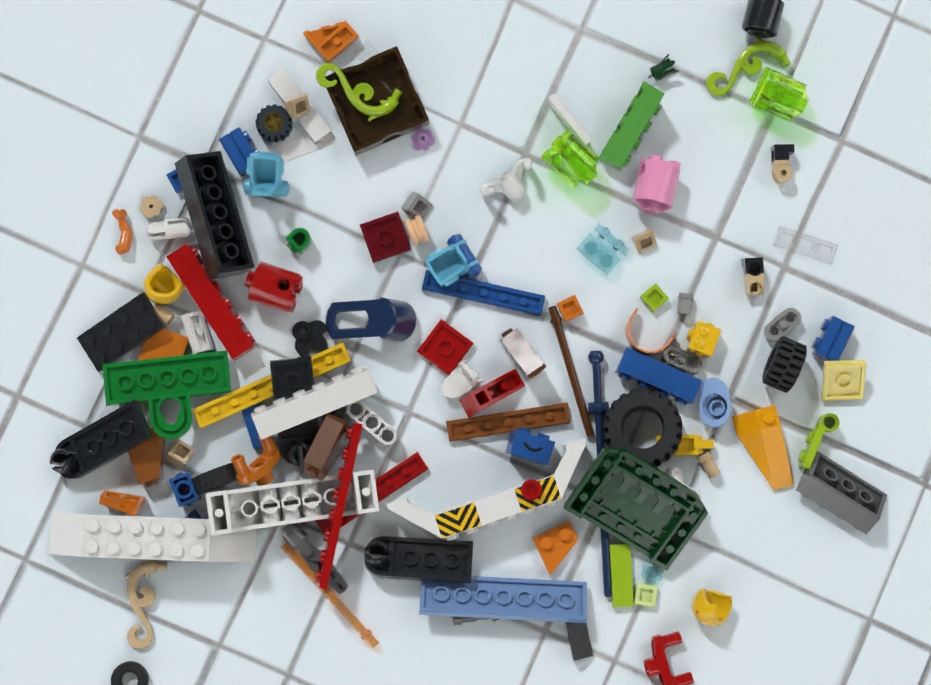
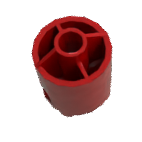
[244,261,303,313]

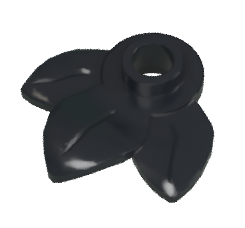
[292,320,328,357]

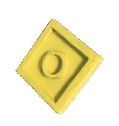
[821,360,867,401]

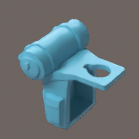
[243,152,290,197]

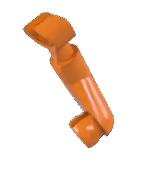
[112,209,133,255]

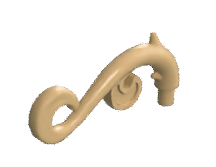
[124,560,167,649]

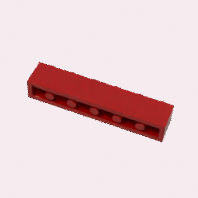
[166,244,255,361]

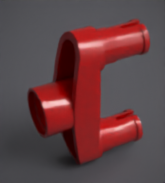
[643,631,694,685]

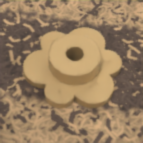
[140,195,163,219]

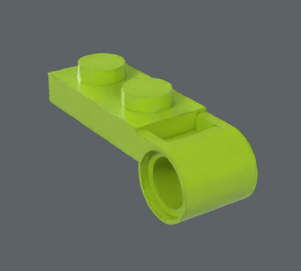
[797,413,840,470]

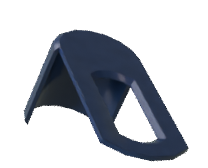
[326,297,416,341]

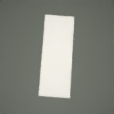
[274,124,336,162]

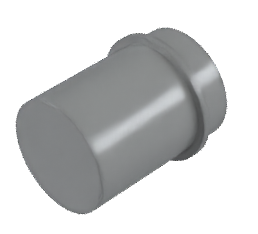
[677,293,694,315]

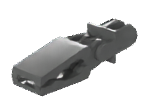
[281,523,349,594]

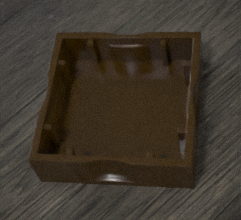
[325,46,430,156]

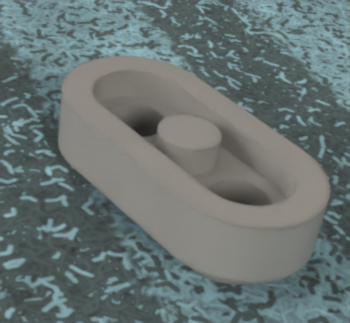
[764,308,801,342]

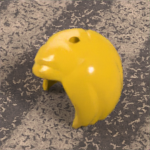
[143,264,185,304]
[691,588,733,626]

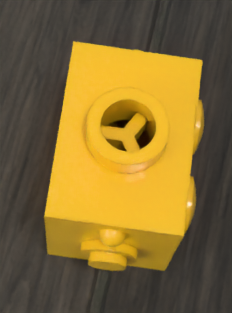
[686,321,722,358]

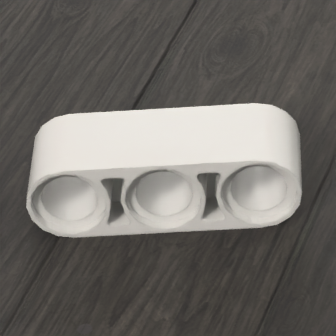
[347,401,397,446]

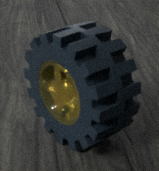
[255,104,293,143]

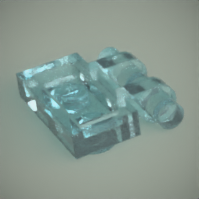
[577,223,630,275]

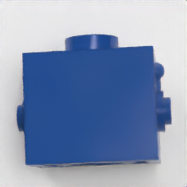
[169,472,202,507]

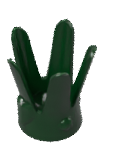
[648,54,679,82]

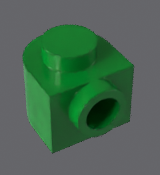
[286,228,311,254]

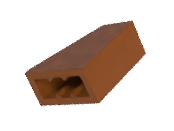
[128,428,166,487]

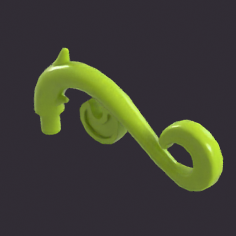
[706,37,791,96]
[316,63,402,121]

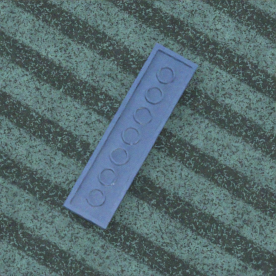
[419,576,587,623]

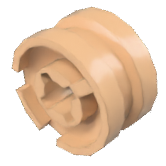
[404,215,429,247]

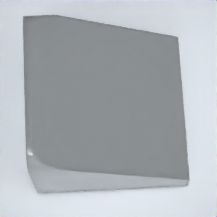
[402,192,433,220]

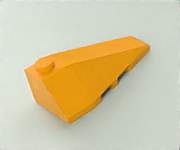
[731,405,793,490]

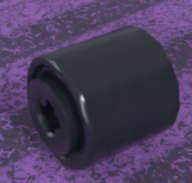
[742,0,784,38]

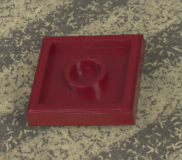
[360,212,411,264]

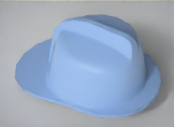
[698,377,732,427]

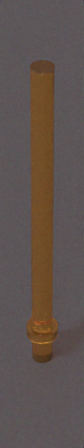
[281,543,379,648]

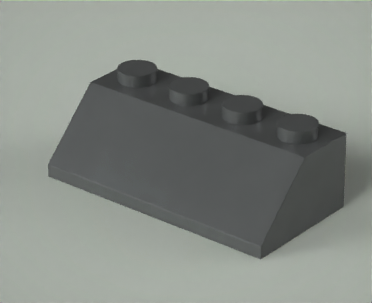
[796,451,887,534]

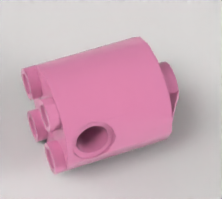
[632,155,681,214]

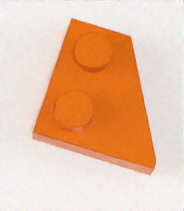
[303,21,359,63]
[99,490,146,516]
[532,521,578,574]

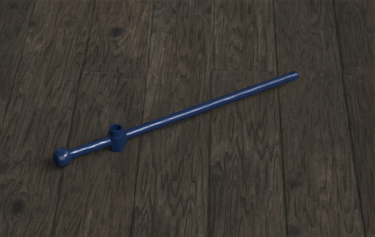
[588,351,612,598]

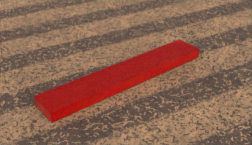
[314,452,429,534]

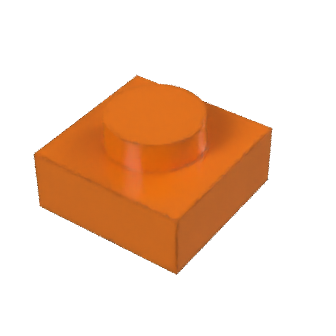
[556,295,584,322]

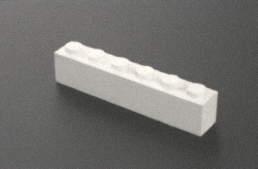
[251,366,377,440]

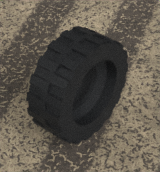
[192,463,237,494]

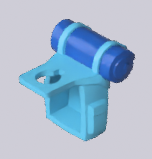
[425,234,482,287]

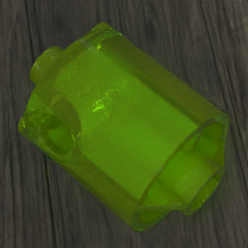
[749,67,809,121]
[540,129,600,188]

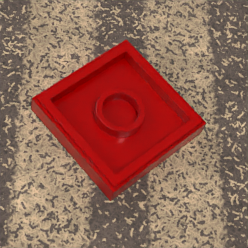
[417,319,474,376]

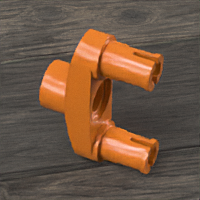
[231,435,281,486]

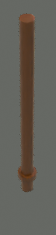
[548,305,594,437]

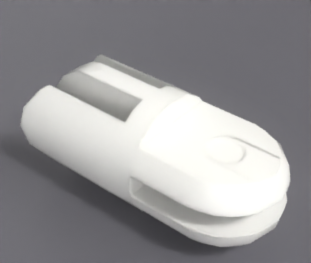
[146,217,191,240]

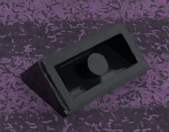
[565,622,593,661]

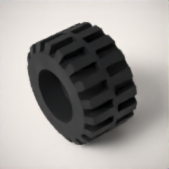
[762,336,807,393]

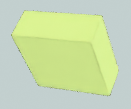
[634,583,658,607]

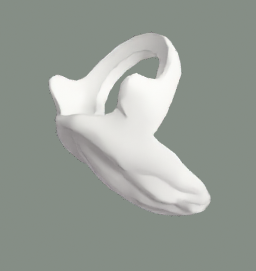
[441,359,484,398]

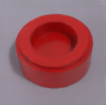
[521,479,542,500]

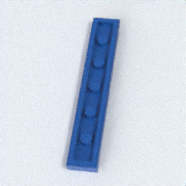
[422,269,545,316]

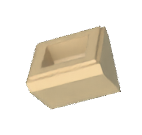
[284,93,310,119]
[631,229,657,253]

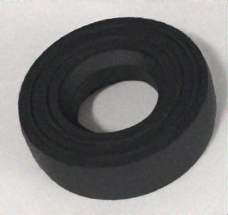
[111,661,149,685]

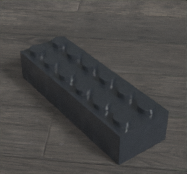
[174,151,255,280]

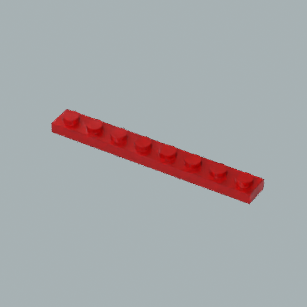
[314,423,363,590]

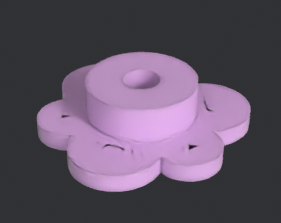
[412,128,435,151]

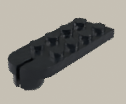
[270,356,319,467]
[50,400,153,479]
[364,536,473,583]

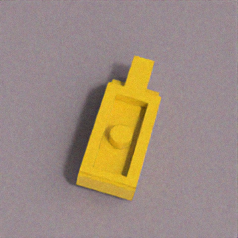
[656,434,714,456]

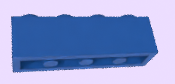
[615,348,702,406]

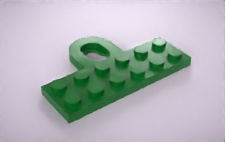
[102,351,232,440]

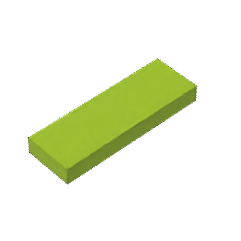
[609,544,634,607]

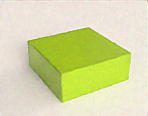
[640,283,669,312]

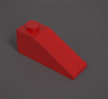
[459,369,525,418]

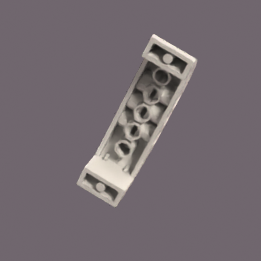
[205,469,379,536]

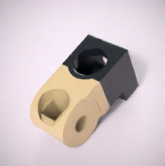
[771,144,795,184]
[741,257,765,296]

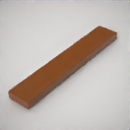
[446,403,571,442]

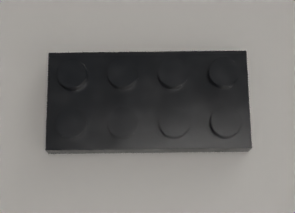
[77,293,166,372]

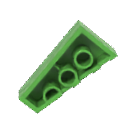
[599,81,665,170]

